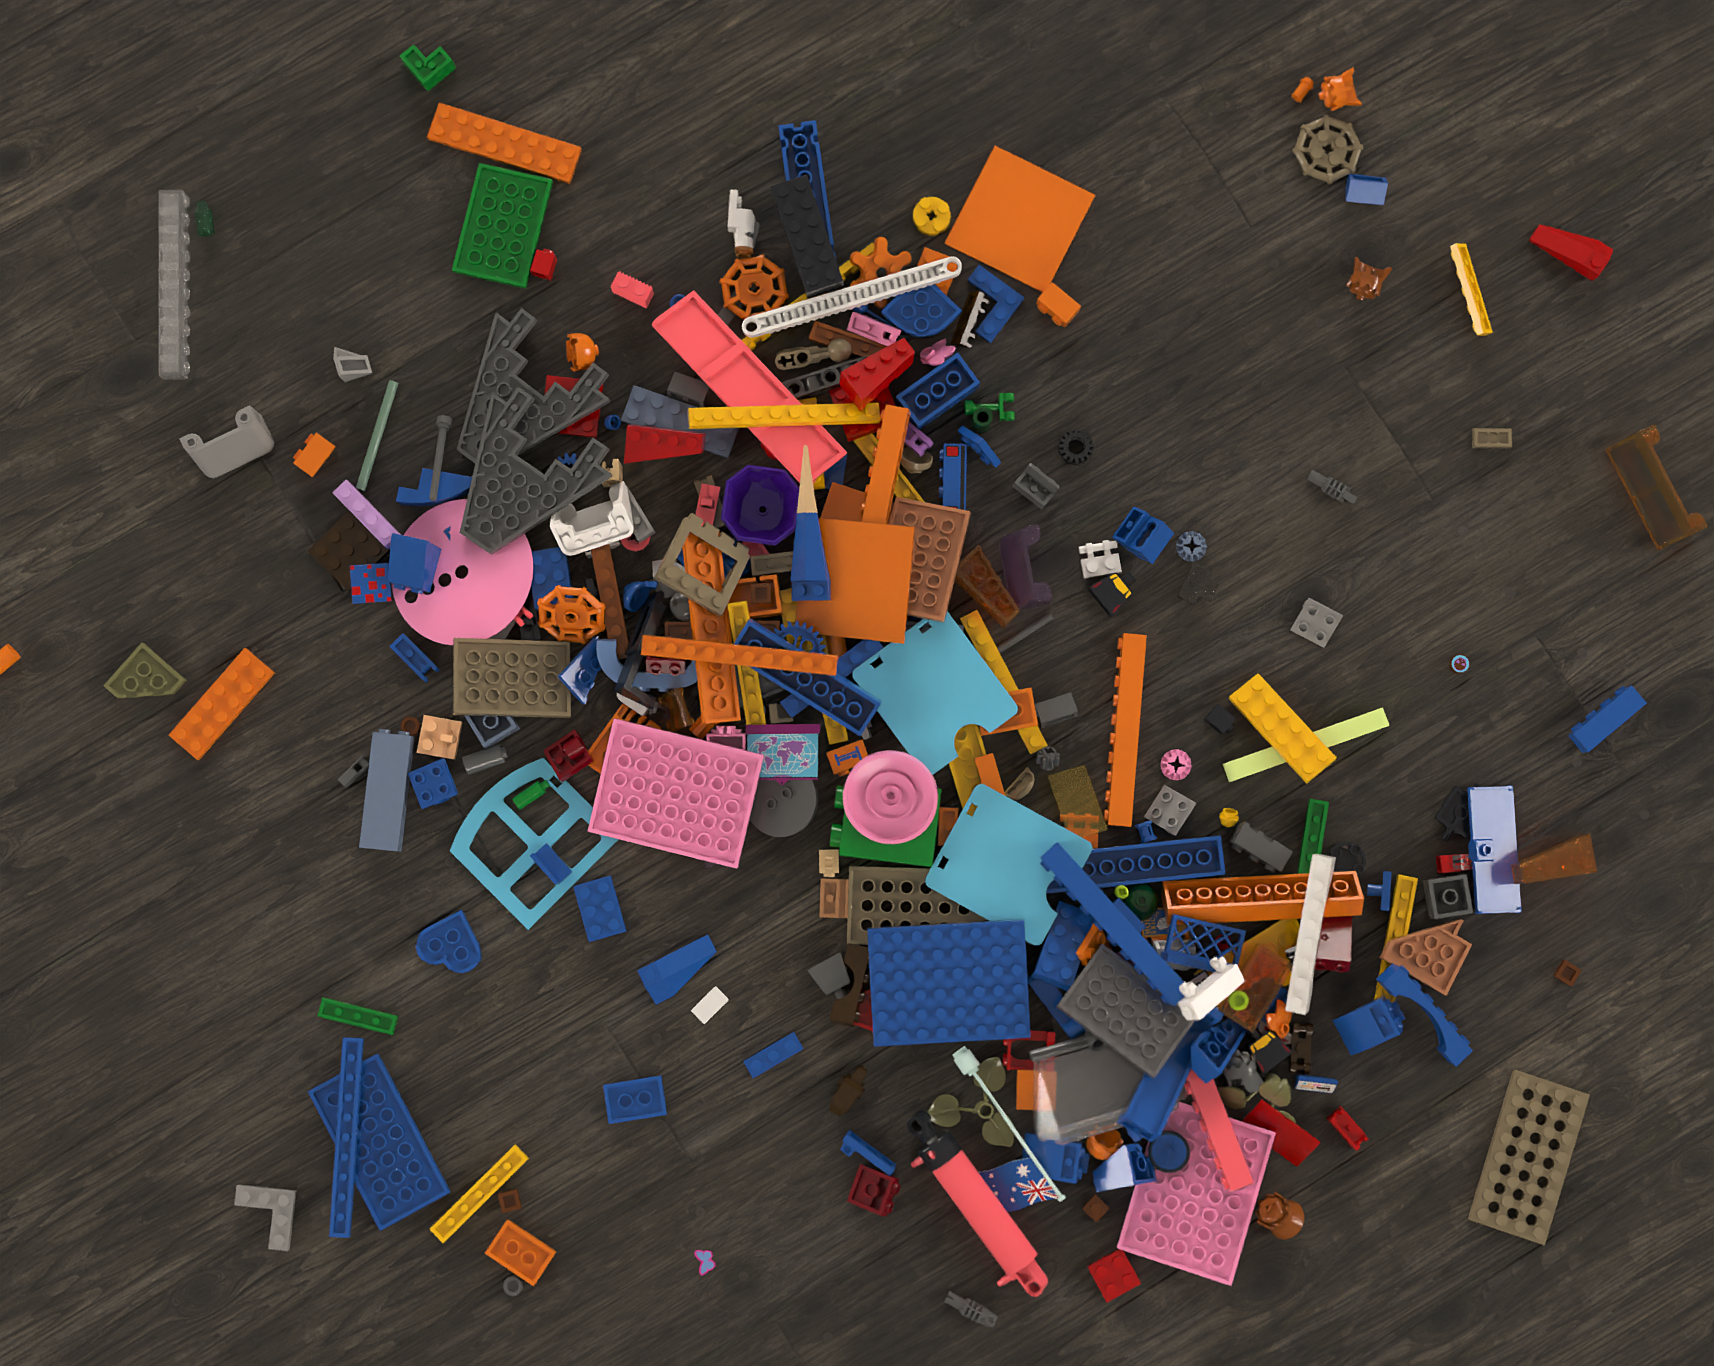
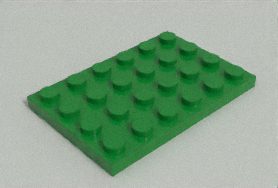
[452,163,553,289]

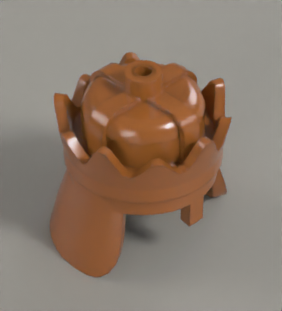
[1346,257,1392,301]
[1255,1192,1304,1239]

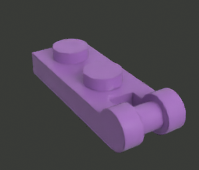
[904,422,933,458]

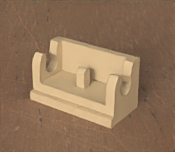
[601,459,623,487]

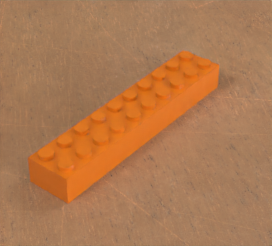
[1161,871,1364,925]

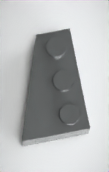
[1228,821,1293,873]

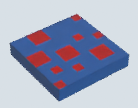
[350,563,392,604]

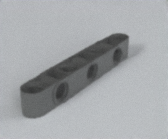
[781,356,868,400]

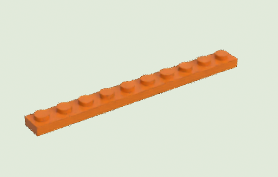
[641,635,838,676]

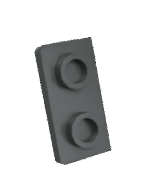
[1012,463,1060,510]

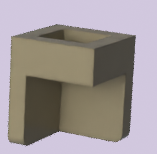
[768,704,794,724]

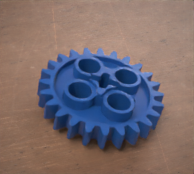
[774,621,826,654]

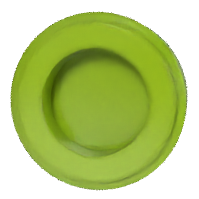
[1228,991,1248,1011]

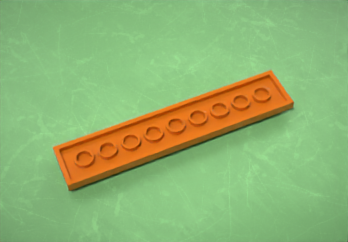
[682,532,741,724]

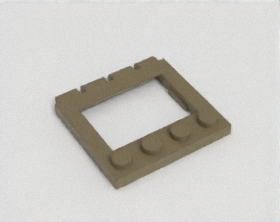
[654,513,750,616]

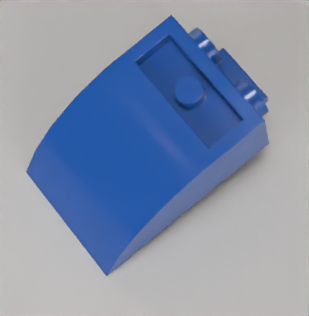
[1332,995,1406,1055]
[1022,1132,1090,1184]

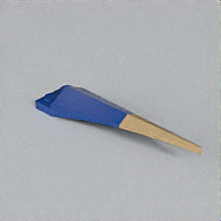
[790,445,831,601]

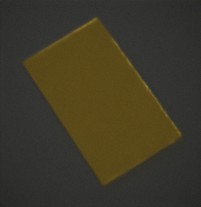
[1047,765,1108,838]

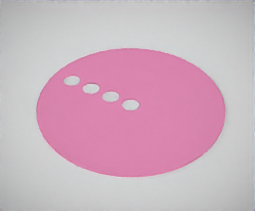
[391,499,533,645]

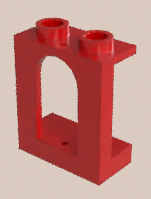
[1003,1030,1055,1072]

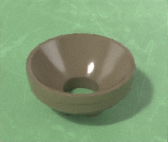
[900,447,933,474]

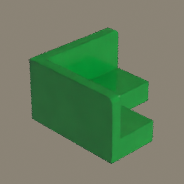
[400,44,456,92]

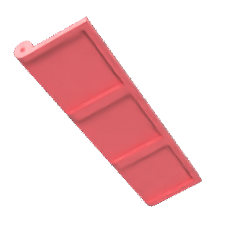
[652,290,847,483]

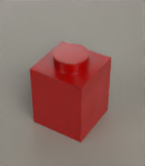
[530,249,557,281]

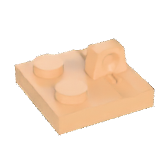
[416,715,463,760]

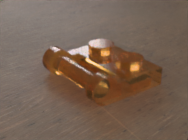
[658,687,694,733]

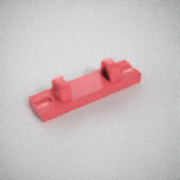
[695,483,721,527]

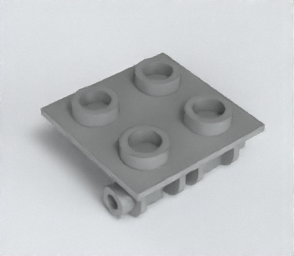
[1290,598,1343,648]
[1144,785,1196,836]

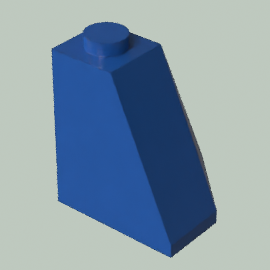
[1093,1143,1157,1192]

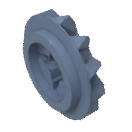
[1176,531,1207,562]

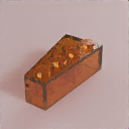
[954,545,1020,629]
[1511,833,1597,884]

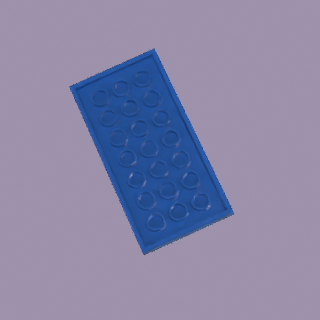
[308,1053,451,1231]

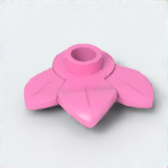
[920,339,955,366]

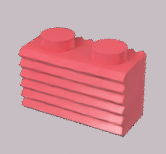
[611,271,654,308]

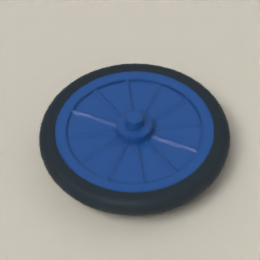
[1148,1131,1190,1173]

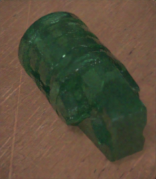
[195,200,215,237]

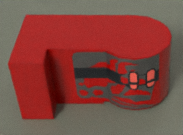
[1436,854,1473,873]

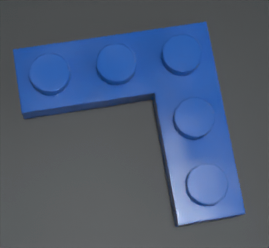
[968,265,1024,344]

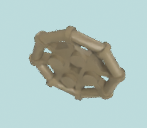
[1292,115,1363,184]

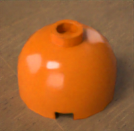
[566,333,599,372]

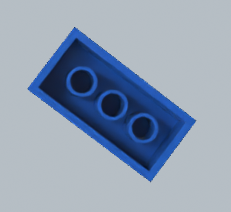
[896,353,980,430]
[1031,901,1095,991]

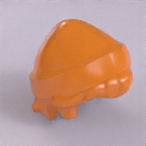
[1086,1125,1124,1160]

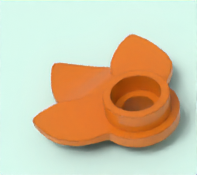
[1266,1000,1292,1038]

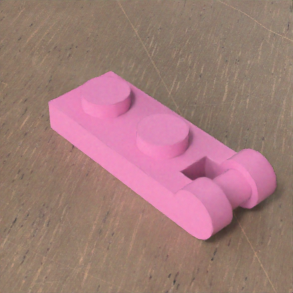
[847,312,902,346]

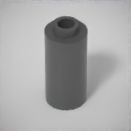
[462,744,508,775]

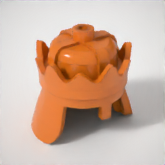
[1318,67,1362,111]

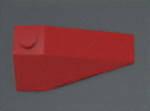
[1529,224,1613,281]

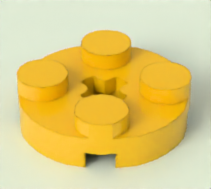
[913,197,951,236]

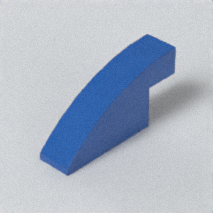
[396,468,472,506]

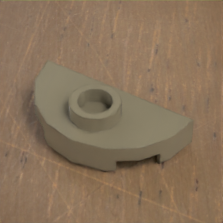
[1005,767,1035,800]

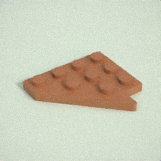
[1379,919,1472,996]

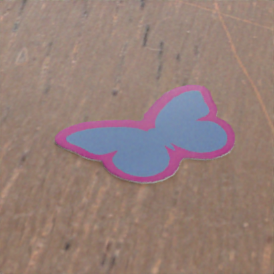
[694,1250,715,1276]

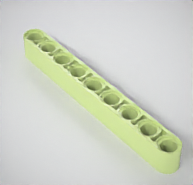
[1223,708,1390,782]

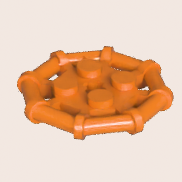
[719,254,789,320]
[537,585,606,645]

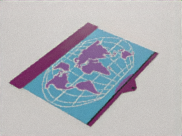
[746,724,820,785]

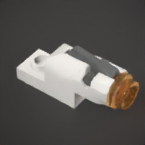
[728,190,760,258]

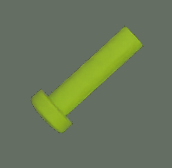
[1114,885,1129,899]

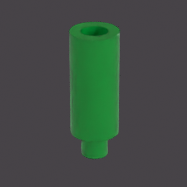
[512,780,550,810]

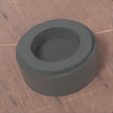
[503,1275,524,1296]

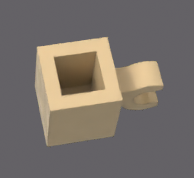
[819,850,839,877]

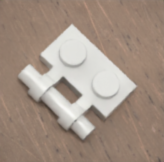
[1078,540,1122,579]

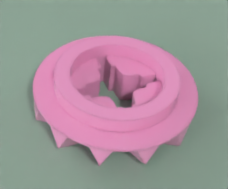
[1161,749,1192,780]

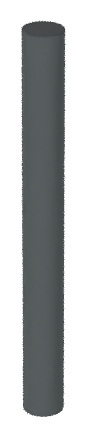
[996,613,1054,653]

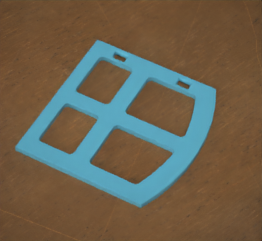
[450,758,619,930]

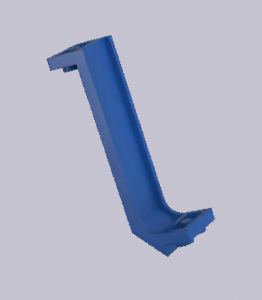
[1117,1007,1224,1142]

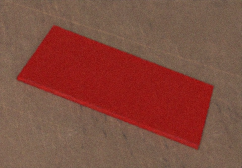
[1242,1100,1320,1167]

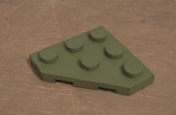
[104,642,187,699]

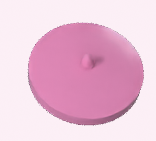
[843,751,938,844]

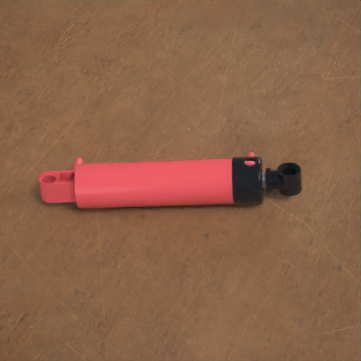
[907,1110,1048,1297]

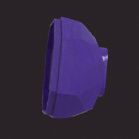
[721,465,800,546]

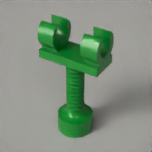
[964,393,1015,421]

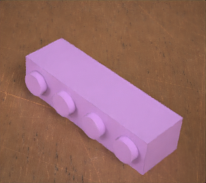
[332,480,401,550]

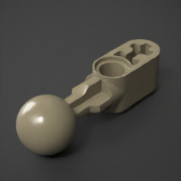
[775,338,852,370]

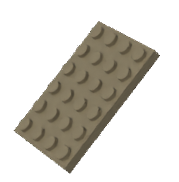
[453,638,571,718]

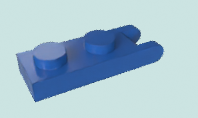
[389,633,440,683]

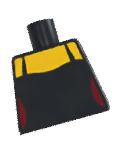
[1088,572,1136,618]
[1245,1025,1293,1075]

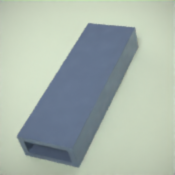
[359,729,415,852]

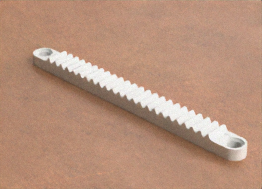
[742,257,962,338]

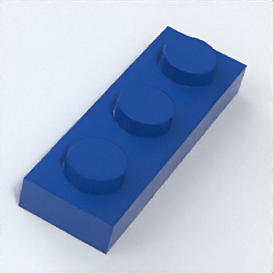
[743,1032,804,1078]

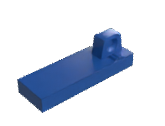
[840,1130,896,1176]

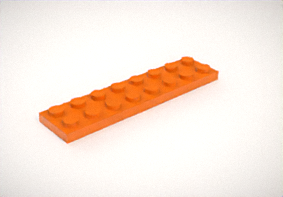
[427,103,582,184]

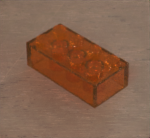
[1217,944,1293,1032]

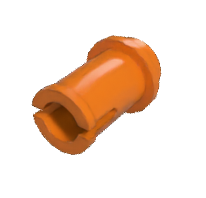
[1291,77,1314,102]

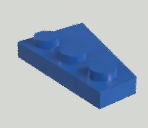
[557,636,601,704]

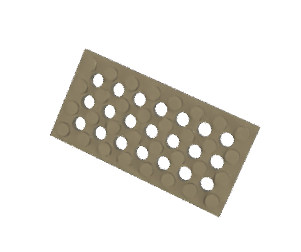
[847,866,989,945]
[1468,1069,1590,1245]

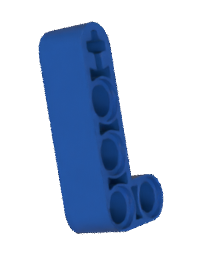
[1027,974,1086,1040]

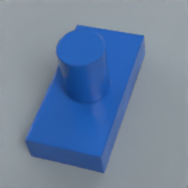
[1367,871,1392,911]

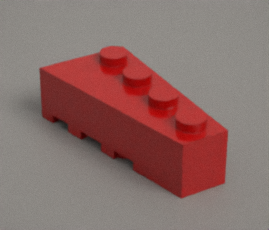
[839,338,915,412]
[624,424,706,464]

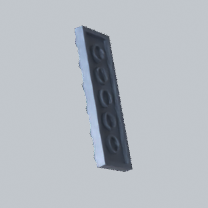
[621,385,739,459]

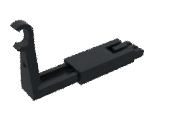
[614,590,671,722]

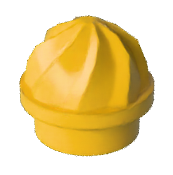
[1219,808,1239,827]

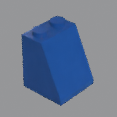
[388,533,442,594]

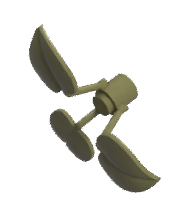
[927,1057,1014,1147]
[1217,1073,1296,1124]

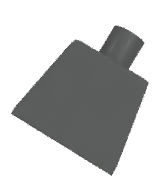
[808,952,850,999]

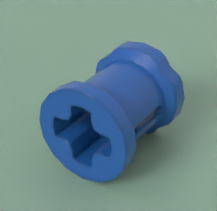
[1135,820,1157,844]

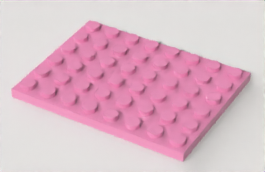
[588,718,764,868]
[1117,1101,1276,1286]

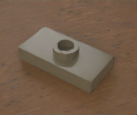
[1472,428,1512,449]

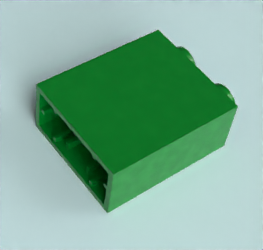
[829,785,941,867]

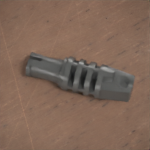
[1307,470,1357,504]
[944,1291,998,1328]

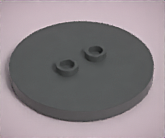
[749,780,818,837]

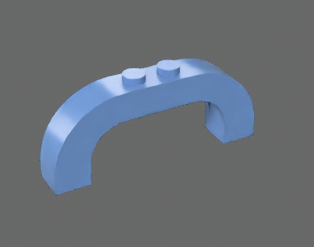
[597,639,697,692]

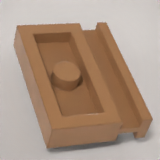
[819,878,849,918]

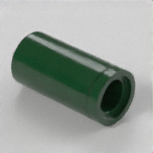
[971,407,993,434]

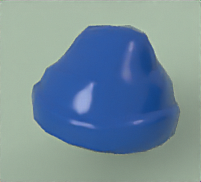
[623,581,658,612]

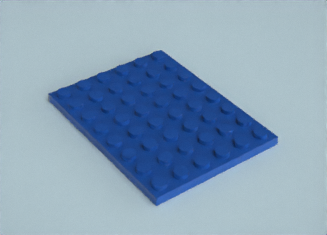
[867,919,1031,1046]

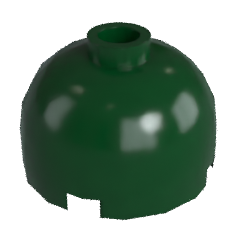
[1121,883,1159,921]

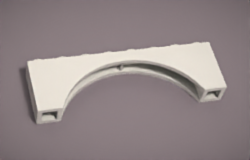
[1285,854,1336,1015]

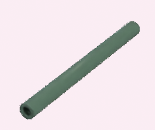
[356,380,399,491]

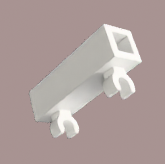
[1178,957,1245,1020]

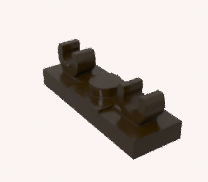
[950,291,988,348]

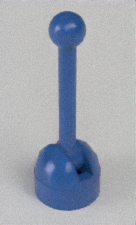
[852,304,895,327]

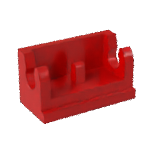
[1326,1106,1368,1151]

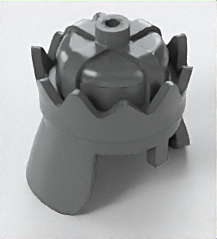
[1223,1050,1263,1093]

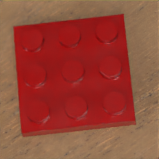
[544,375,604,438]
[829,386,896,442]

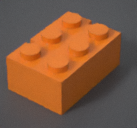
[728,574,783,620]

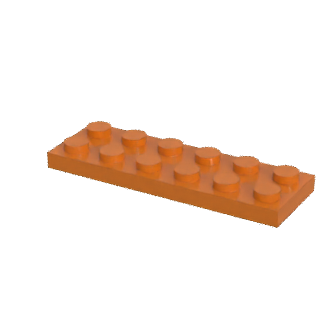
[169,648,275,760]

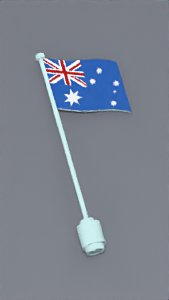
[953,1046,1066,1212]

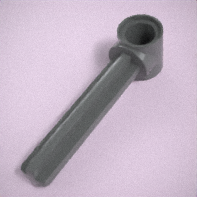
[1029,1029,1107,1061]

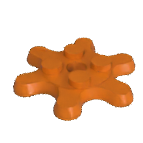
[850,237,912,309]

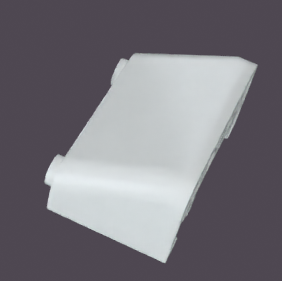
[550,481,634,556]

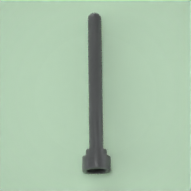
[429,415,452,501]

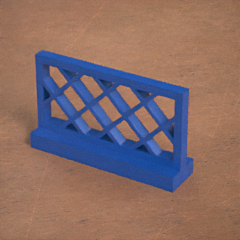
[1160,914,1246,972]

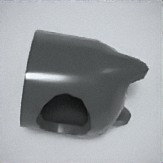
[670,592,691,622]

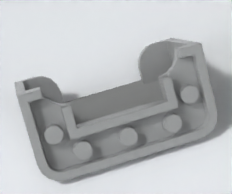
[179,405,274,478]

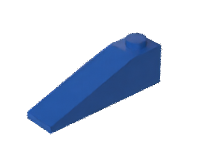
[637,935,717,1005]
[1191,1015,1248,1084]

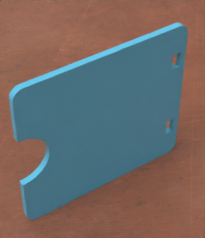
[853,611,1018,775]
[925,784,1092,945]

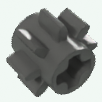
[1036,746,1060,770]

